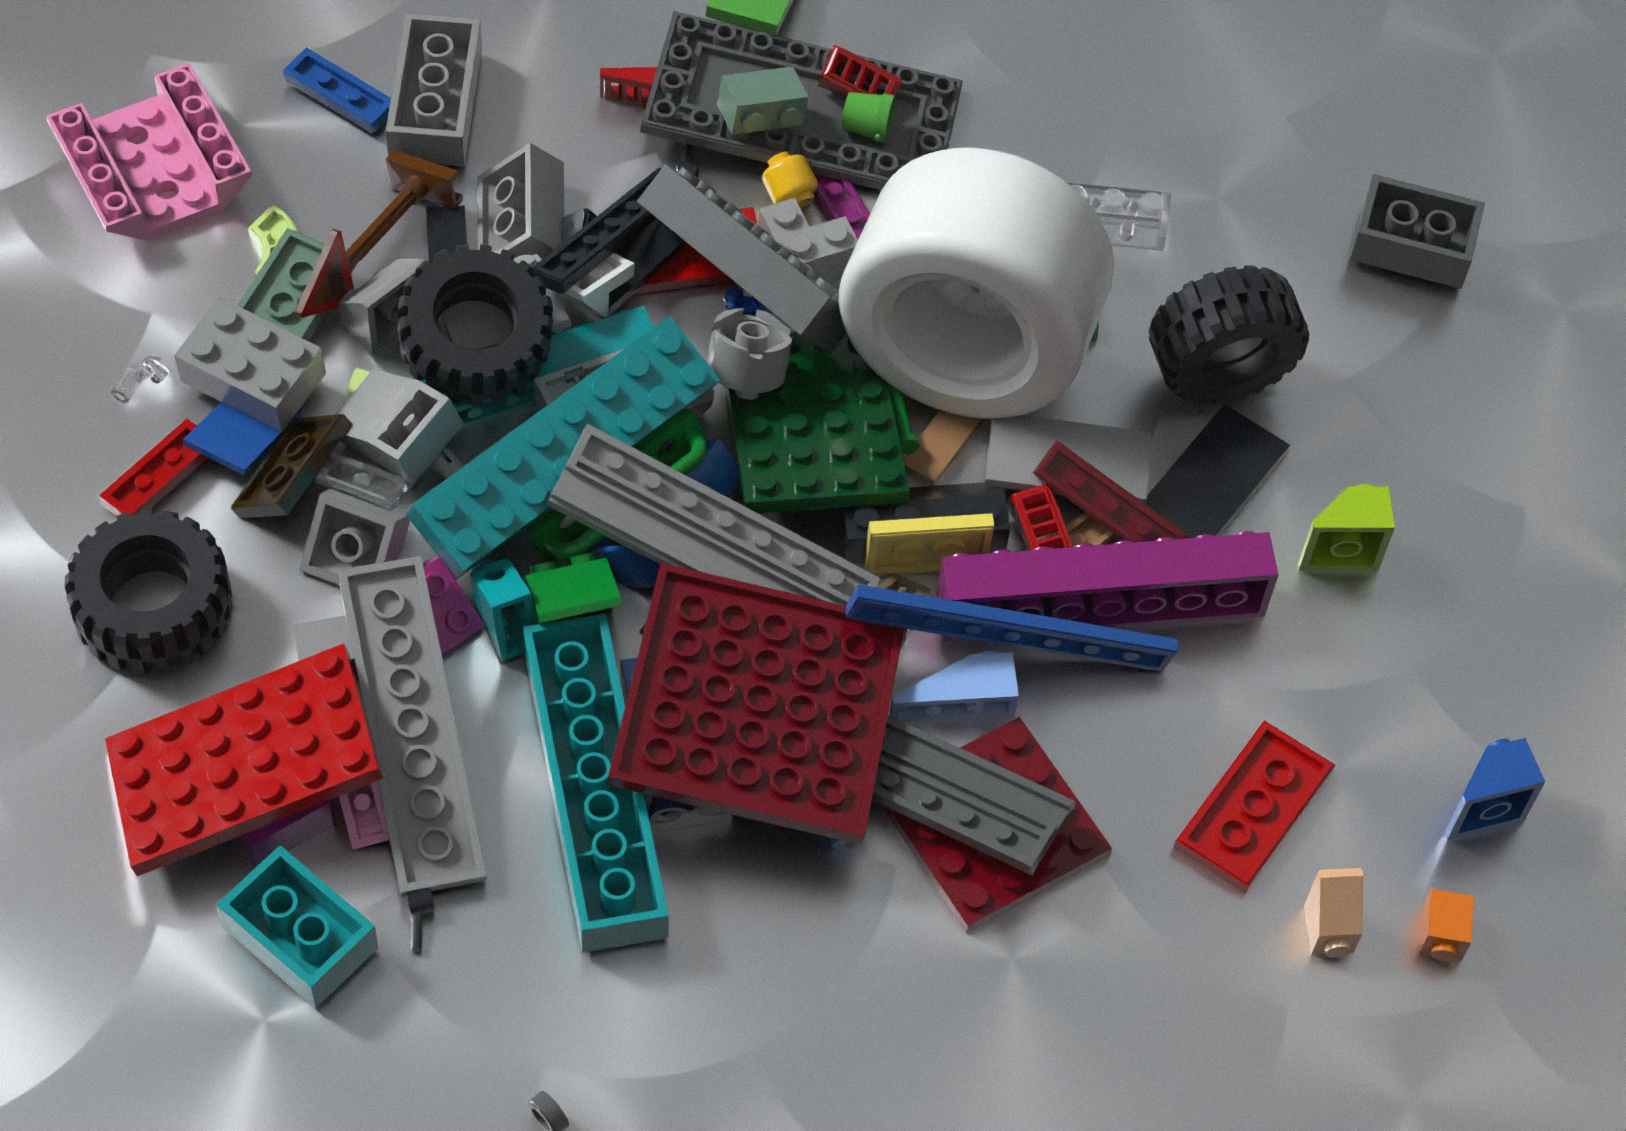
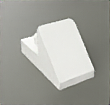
[564,253,635,318]

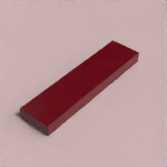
[1032,440,1188,543]

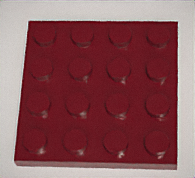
[880,717,1112,933]

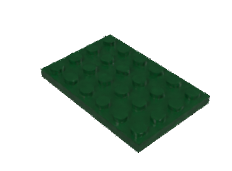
[726,332,909,513]

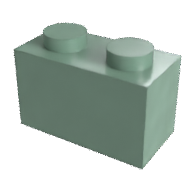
[717,67,809,135]

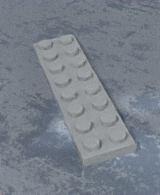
[337,556,487,897]

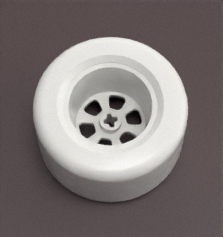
[839,147,1114,419]

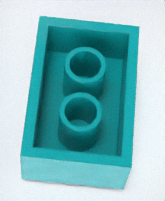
[216,845,378,1009]

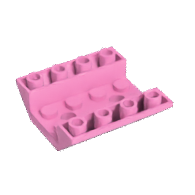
[46,62,252,241]

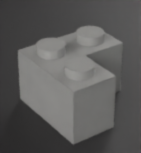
[758,198,858,282]

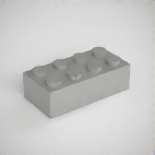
[385,13,482,166]

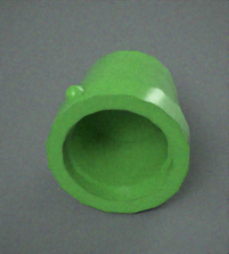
[842,92,896,144]

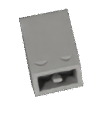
[335,369,464,484]

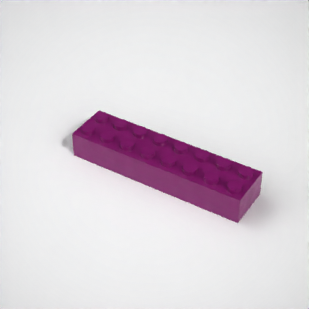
[936,531,1279,642]

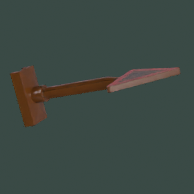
[295,150,463,318]

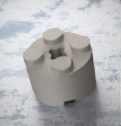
[707,308,792,400]

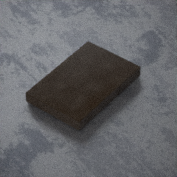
[230,414,352,518]

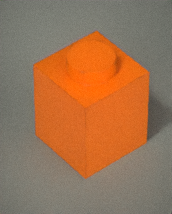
[1419,889,1474,962]

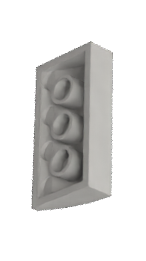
[985,415,1151,504]

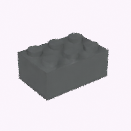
[1349,174,1485,289]

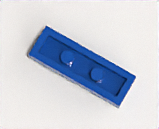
[282,47,391,134]

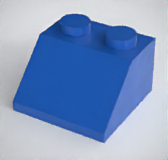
[1444,738,1545,840]

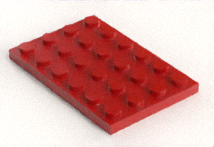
[105,643,384,877]

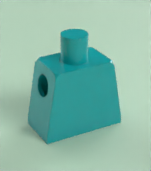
[470,559,536,661]

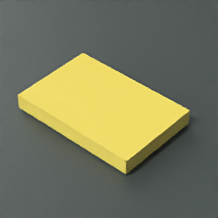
[864,513,994,576]

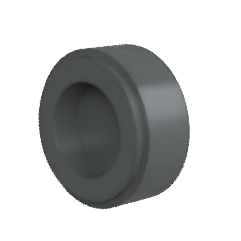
[528,1090,569,1131]

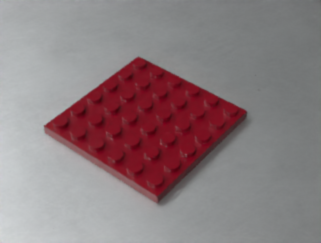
[606,563,905,845]

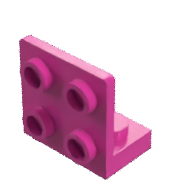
[423,557,484,655]

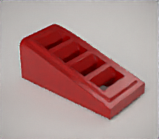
[818,45,902,98]
[600,67,676,105]
[1011,484,1073,551]

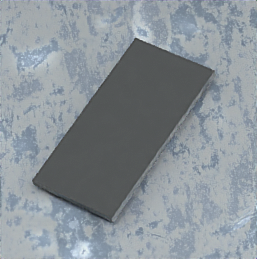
[640,11,963,190]

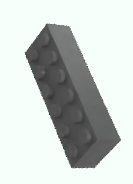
[637,164,847,353]

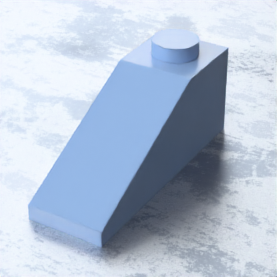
[889,650,1019,722]

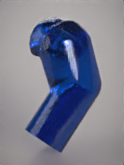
[723,287,768,316]

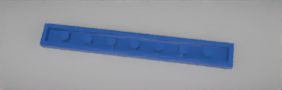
[846,584,1178,672]

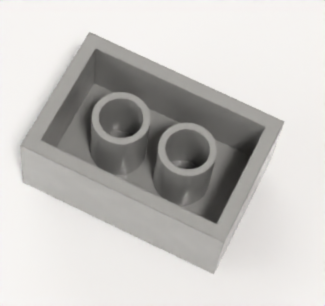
[174,297,326,433]

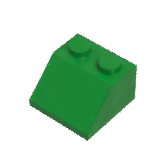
[522,552,623,624]

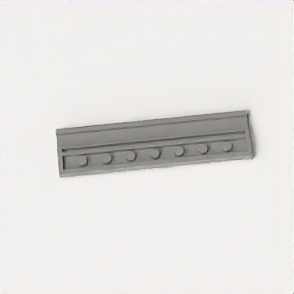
[546,424,880,606]

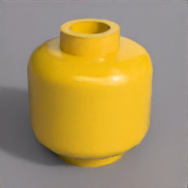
[762,151,818,208]

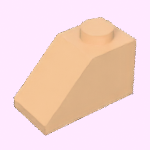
[1303,868,1364,958]

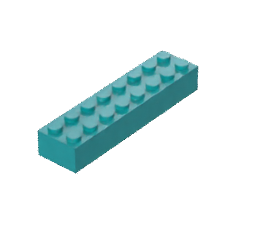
[406,315,720,580]
[523,613,669,953]

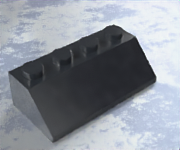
[837,482,1011,564]

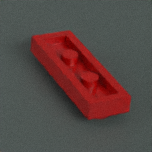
[99,419,208,516]

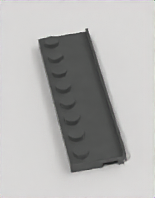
[872,715,1075,875]

